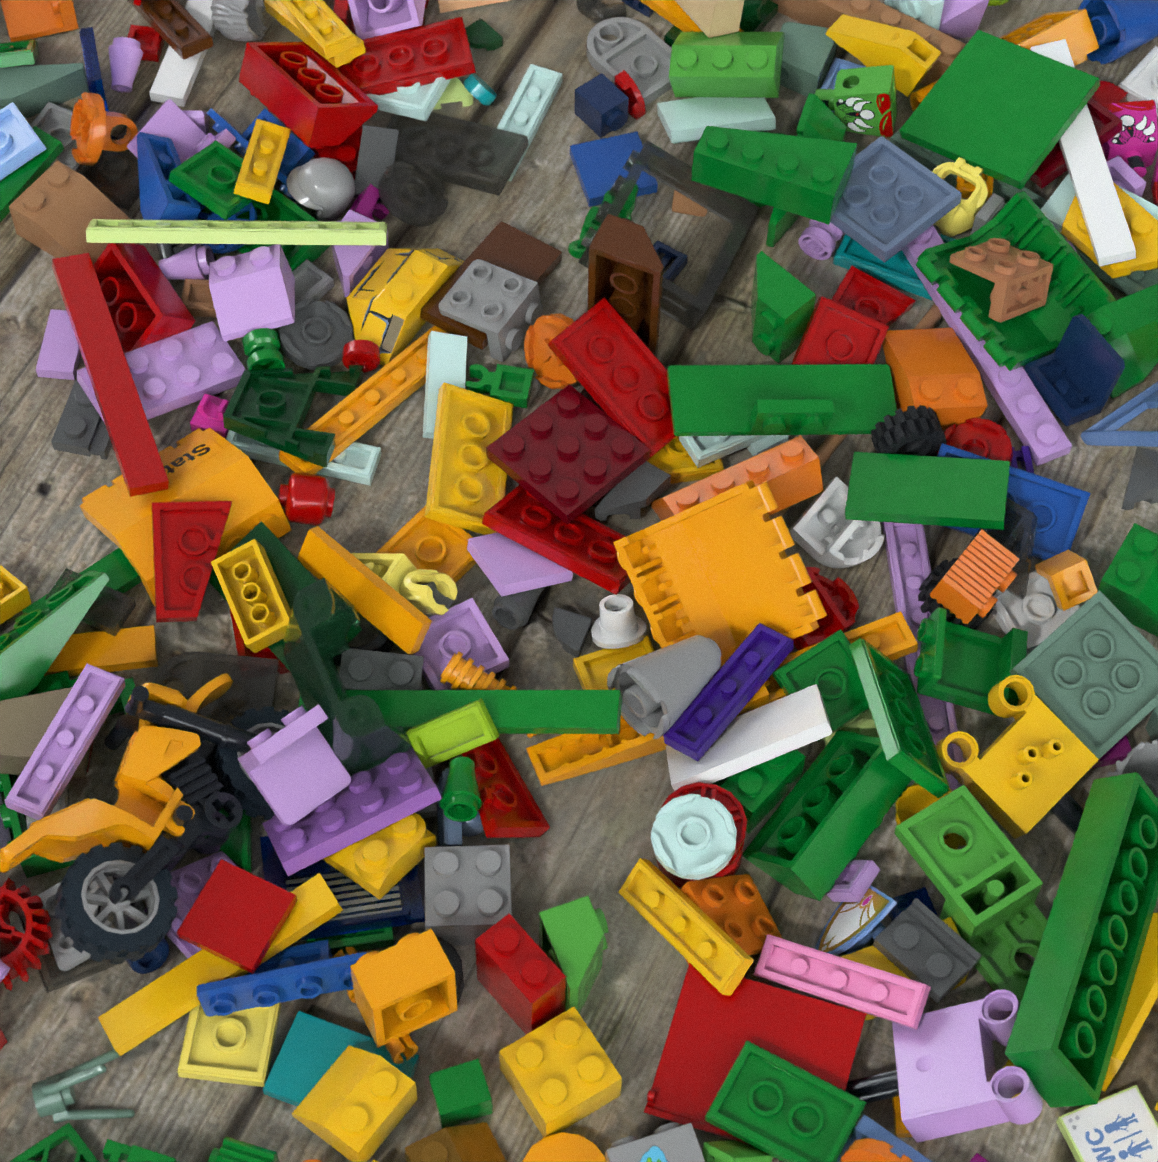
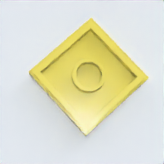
[177,1003,281,1087]

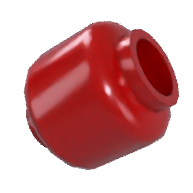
[278,472,335,526]

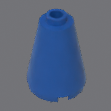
[1078,0,1158,64]

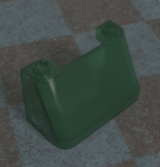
[282,578,413,776]

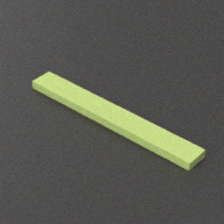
[86,219,387,246]

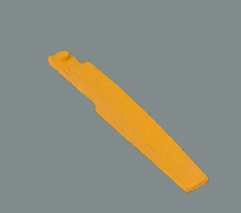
[526,611,918,786]

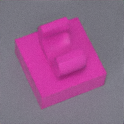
[190,394,230,439]

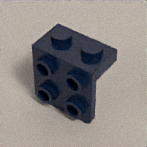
[1024,314,1125,427]

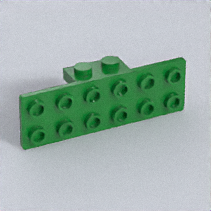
[667,364,897,436]

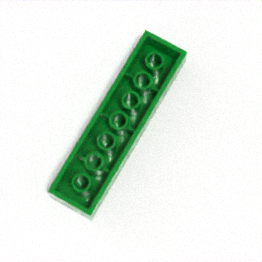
[1005,772,1158,1108]

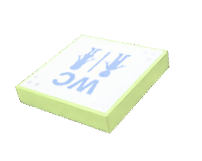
[1056,1085,1158,1162]

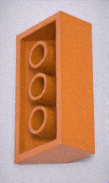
[651,435,824,521]

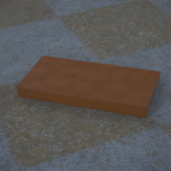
[420,221,562,350]

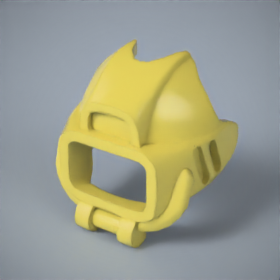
[932,157,988,237]

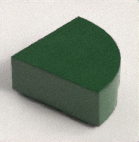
[465,18,503,51]

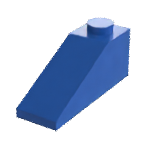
[137,132,201,220]

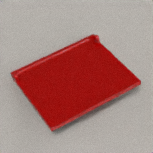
[644,962,866,1146]

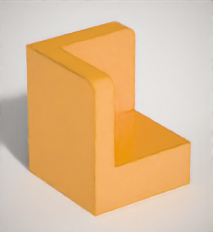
[1035,549,1098,611]

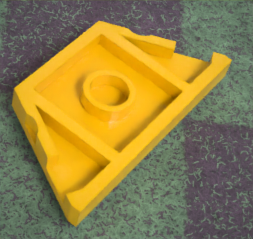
[1061,182,1158,279]

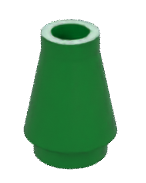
[440,757,482,822]

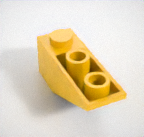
[825,14,942,97]

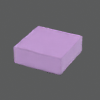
[826,860,881,902]

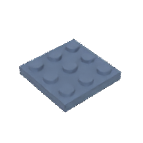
[830,136,962,263]

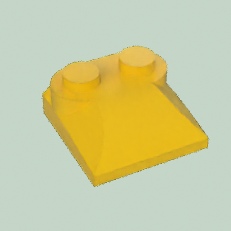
[322,813,437,900]

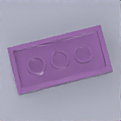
[262,749,442,876]

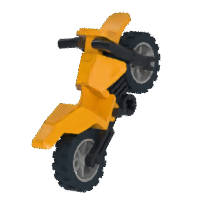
[0,673,291,964]

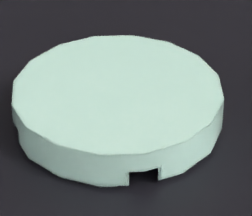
[651,794,737,880]

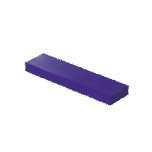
[663,623,794,762]

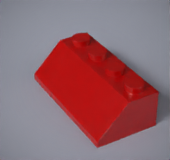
[238,42,378,149]

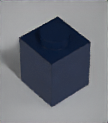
[574,73,629,138]

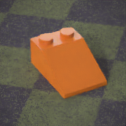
[882,328,988,430]

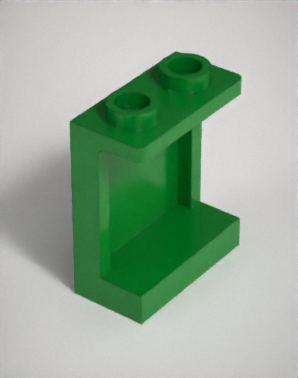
[914,607,1028,717]

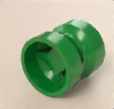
[242,328,285,370]

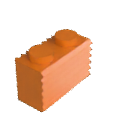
[930,529,1020,624]

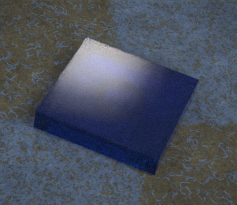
[79,27,110,112]

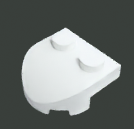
[789,476,885,568]

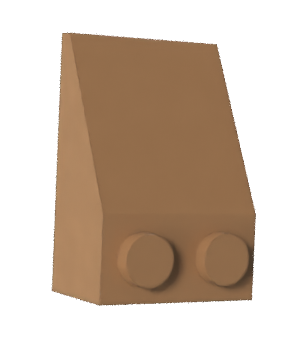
[9,160,140,265]

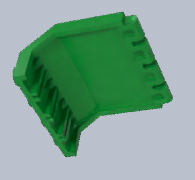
[916,191,1116,371]

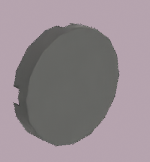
[278,299,353,370]

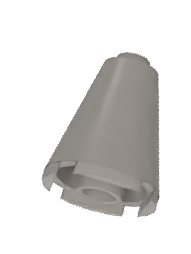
[607,635,721,739]

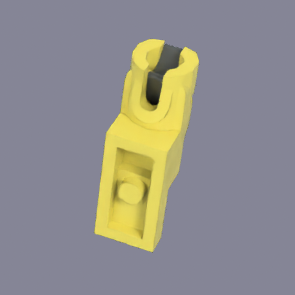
[351,553,458,615]

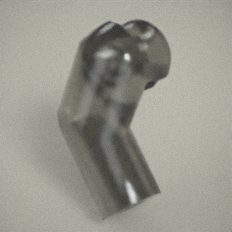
[577,0,627,24]

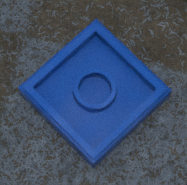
[570,131,658,207]

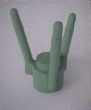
[32,1049,135,1124]

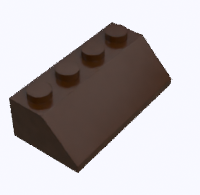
[587,214,664,357]

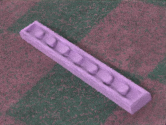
[882,522,962,791]

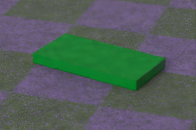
[845,452,1010,530]
[849,638,950,798]

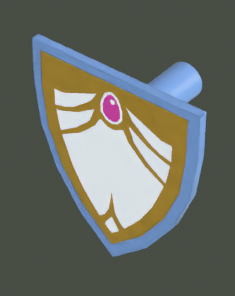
[815,885,897,956]

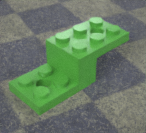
[894,784,1048,1002]

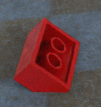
[93,243,196,353]

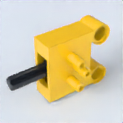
[935,675,1099,839]

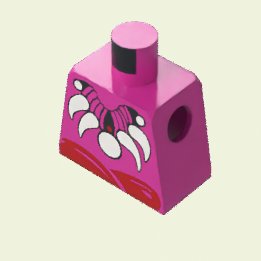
[1101,100,1158,178]

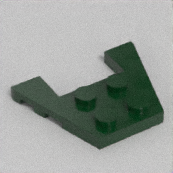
[223,365,363,467]

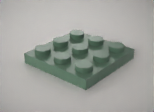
[1009,590,1158,759]

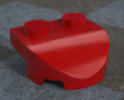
[793,567,859,651]

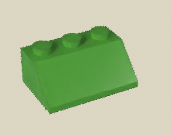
[669,32,785,98]

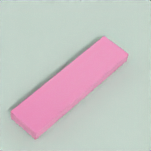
[754,934,931,1030]

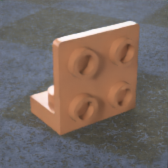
[949,238,1054,323]

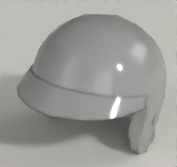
[287,157,355,221]

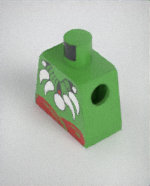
[815,65,898,138]

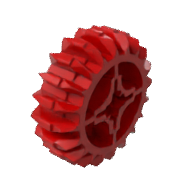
[0,878,53,991]

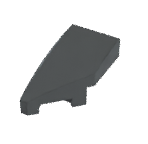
[1122,446,1158,510]
[595,461,671,521]

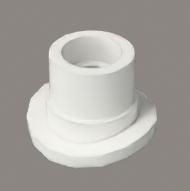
[591,594,647,649]

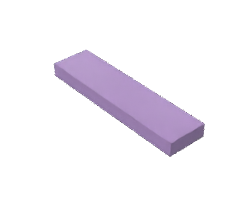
[5,663,126,820]

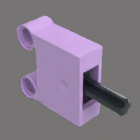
[845,989,1043,1143]

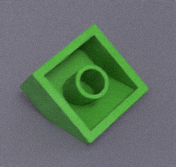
[539,896,609,1014]

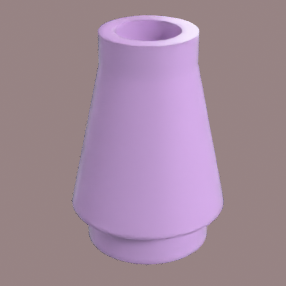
[108,37,143,92]
[158,244,215,281]

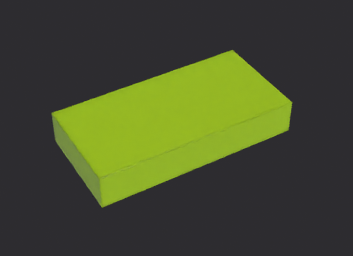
[406,698,499,769]

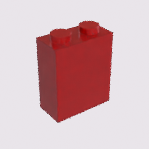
[475,913,566,1034]

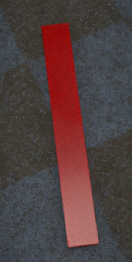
[52,253,169,497]

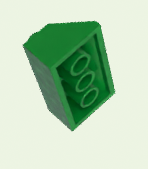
[742,730,912,901]

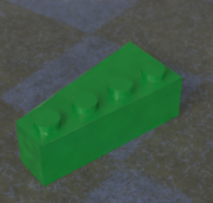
[691,126,857,225]

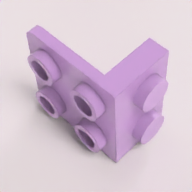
[238,704,351,826]

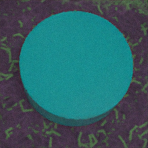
[464,73,497,106]

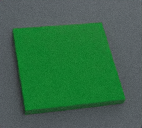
[899,30,1100,190]

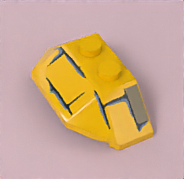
[346,248,464,366]

